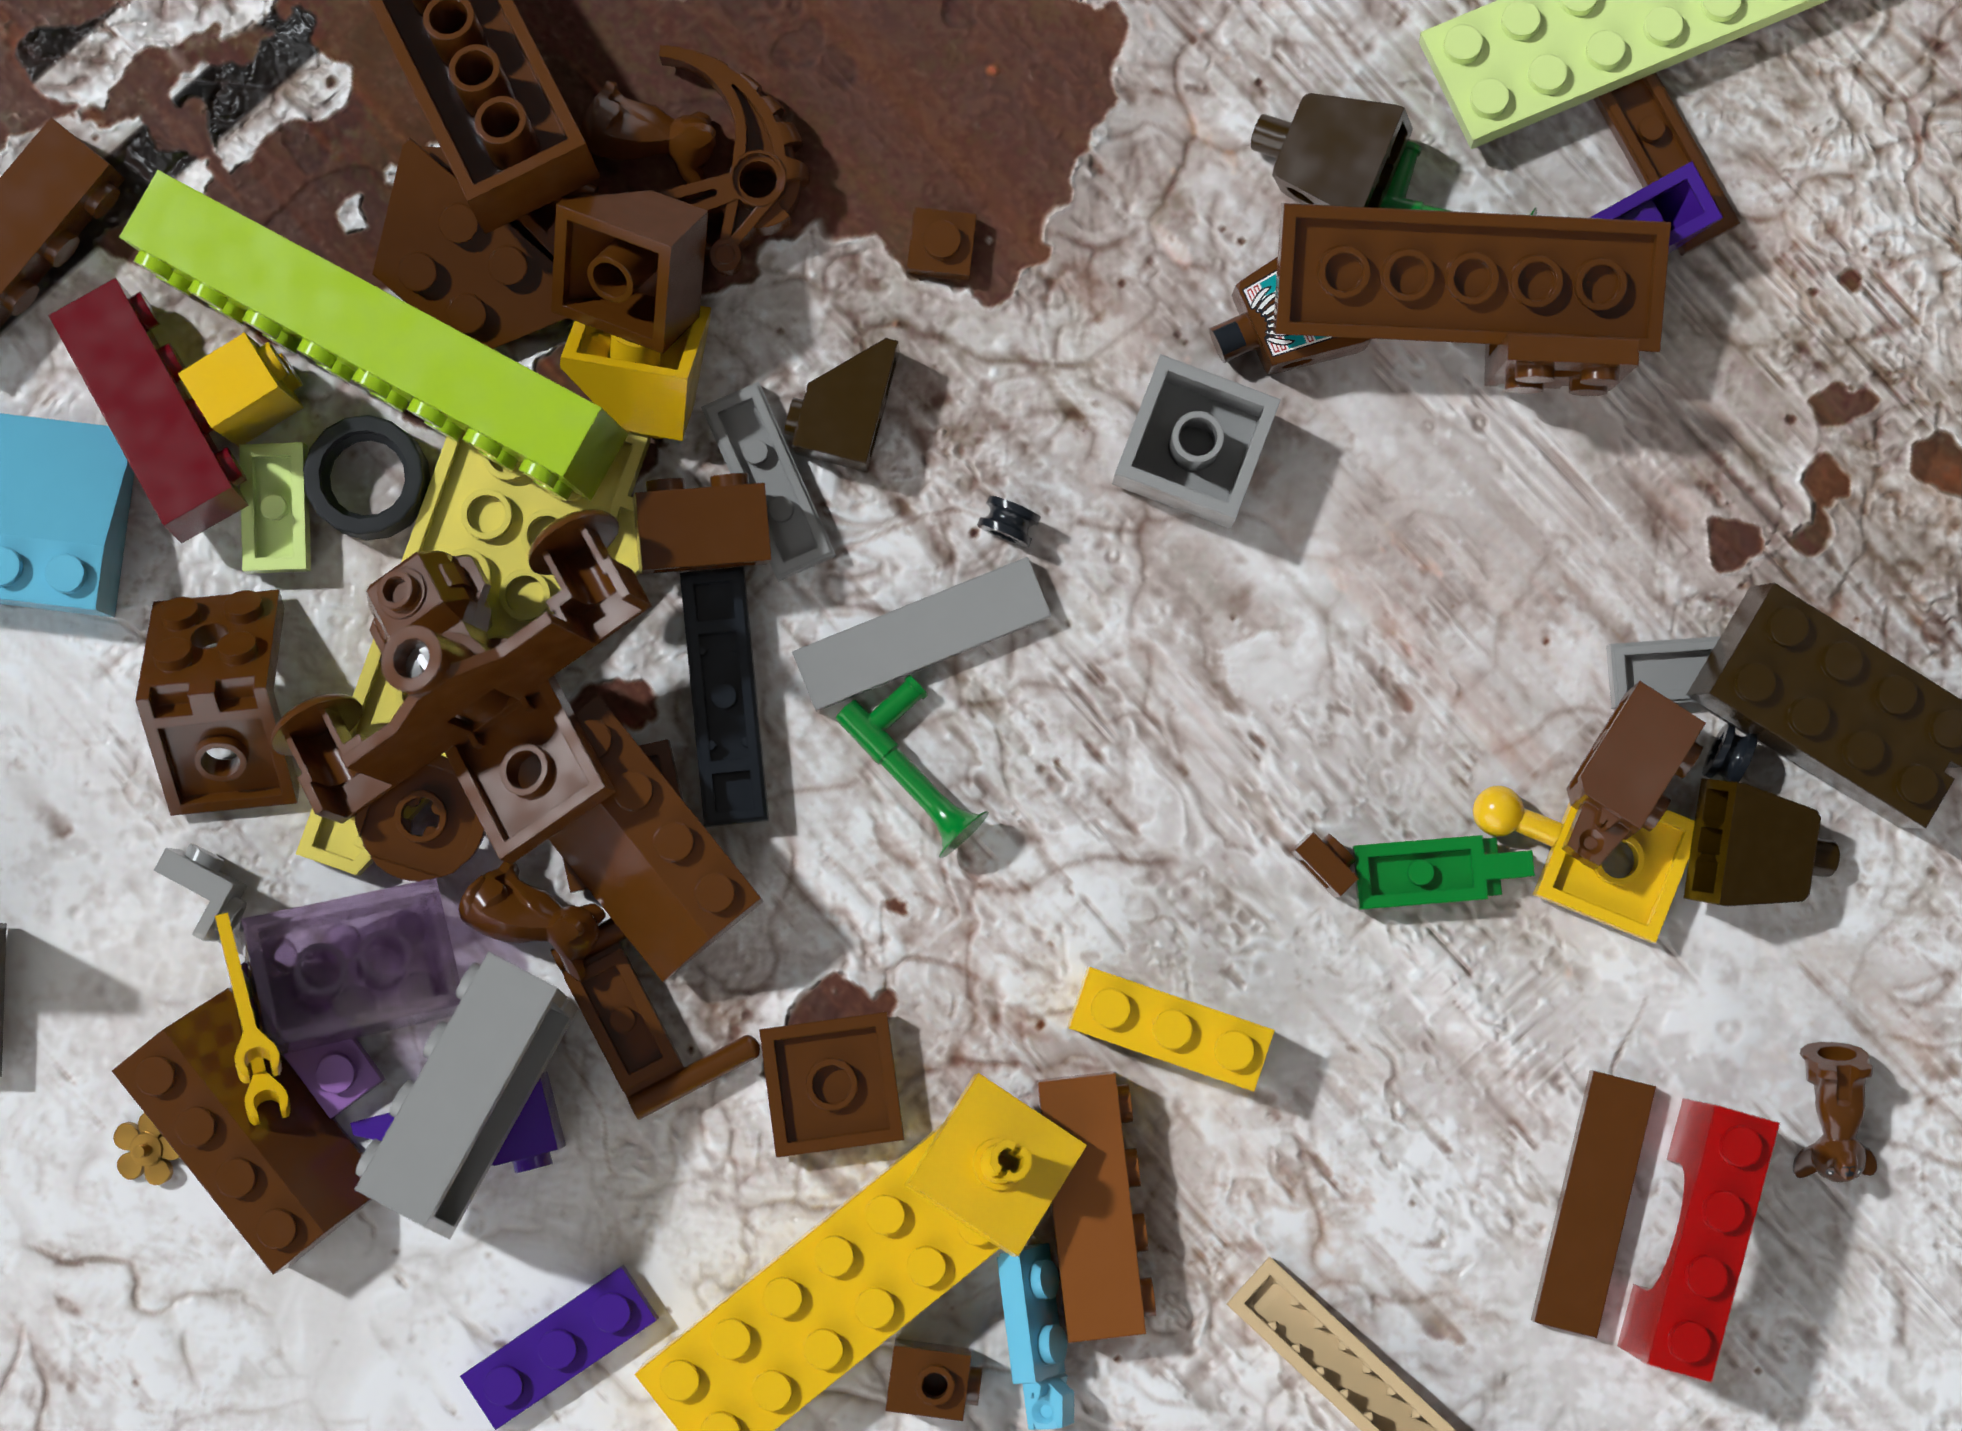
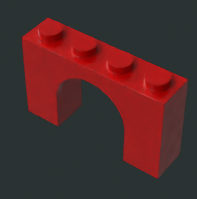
[1617,1098,1780,1383]

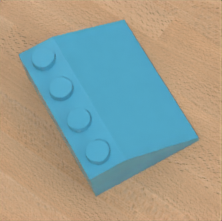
[0,413,134,618]

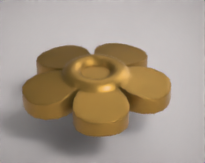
[113,1113,180,1186]

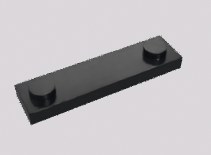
[680,566,769,827]

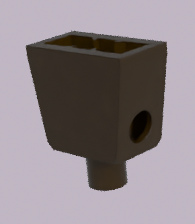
[1251,93,1413,208]
[1683,778,1840,906]

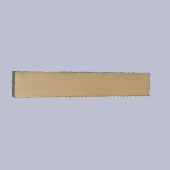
[1226,1257,1457,1431]

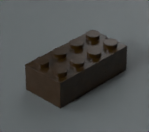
[1686,582,1962,829]

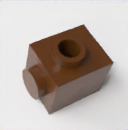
[885,1338,983,1421]

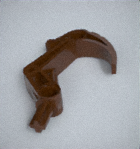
[421,44,810,276]

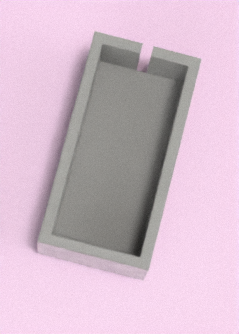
[354,951,578,1239]

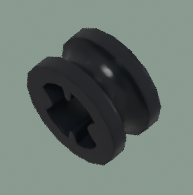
[977,495,1041,547]
[1702,723,1758,783]

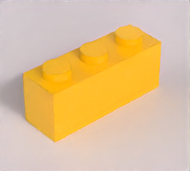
[1067,966,1275,1092]

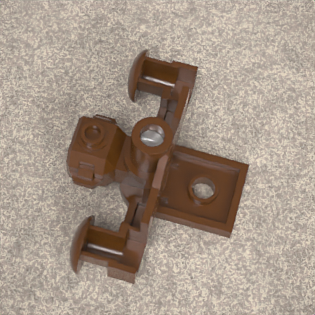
[271,509,652,864]

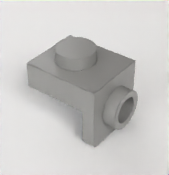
[153,843,248,942]

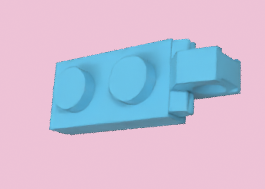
[997,1243,1074,1430]

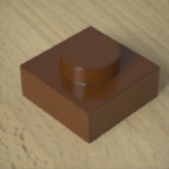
[907,207,977,281]
[1290,832,1359,898]

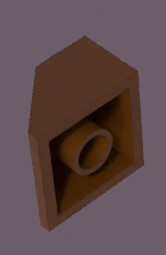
[551,190,708,354]

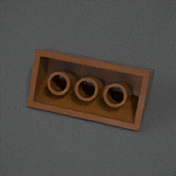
[518,695,764,982]
[112,988,373,1275]

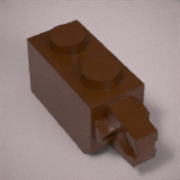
[1562,681,1706,870]

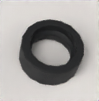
[303,415,431,540]

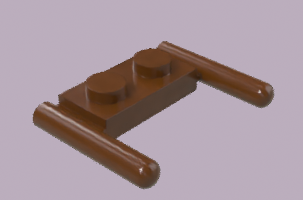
[550,918,760,1120]

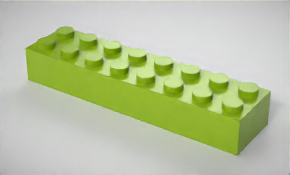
[119,170,628,501]

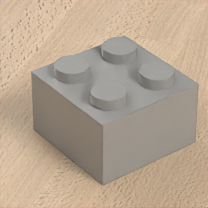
[1112,354,1281,529]

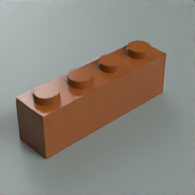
[1037,1071,1156,1343]

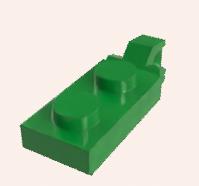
[1352,835,1535,910]

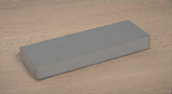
[701,382,836,582]

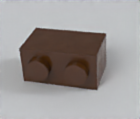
[633,473,772,575]

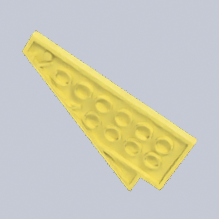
[296,431,651,876]

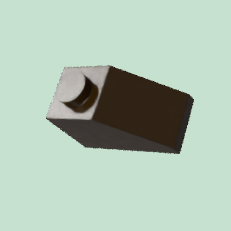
[784,338,900,473]

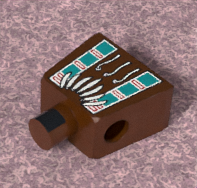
[1209,257,1372,375]

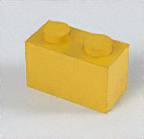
[178,332,304,447]

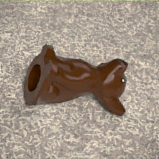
[580,81,716,184]
[458,861,606,982]
[1793,1042,1877,1183]

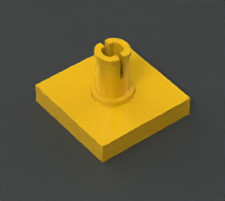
[904,1073,1087,1257]

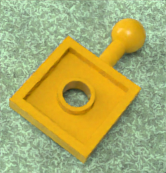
[1473,786,1695,943]

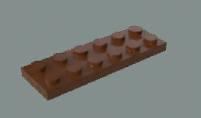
[1273,203,1671,352]

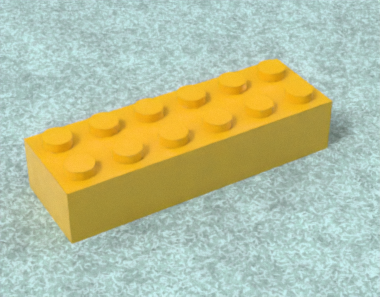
[634,1123,1000,1431]

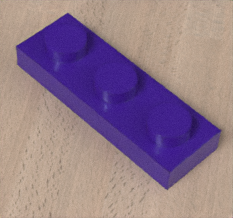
[460,1264,659,1430]

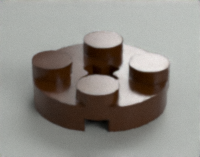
[355,755,485,882]

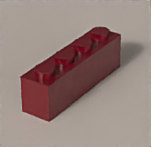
[48,277,249,543]

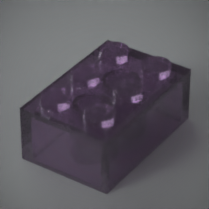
[239,878,461,1055]

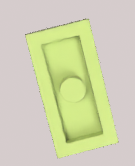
[239,442,311,574]

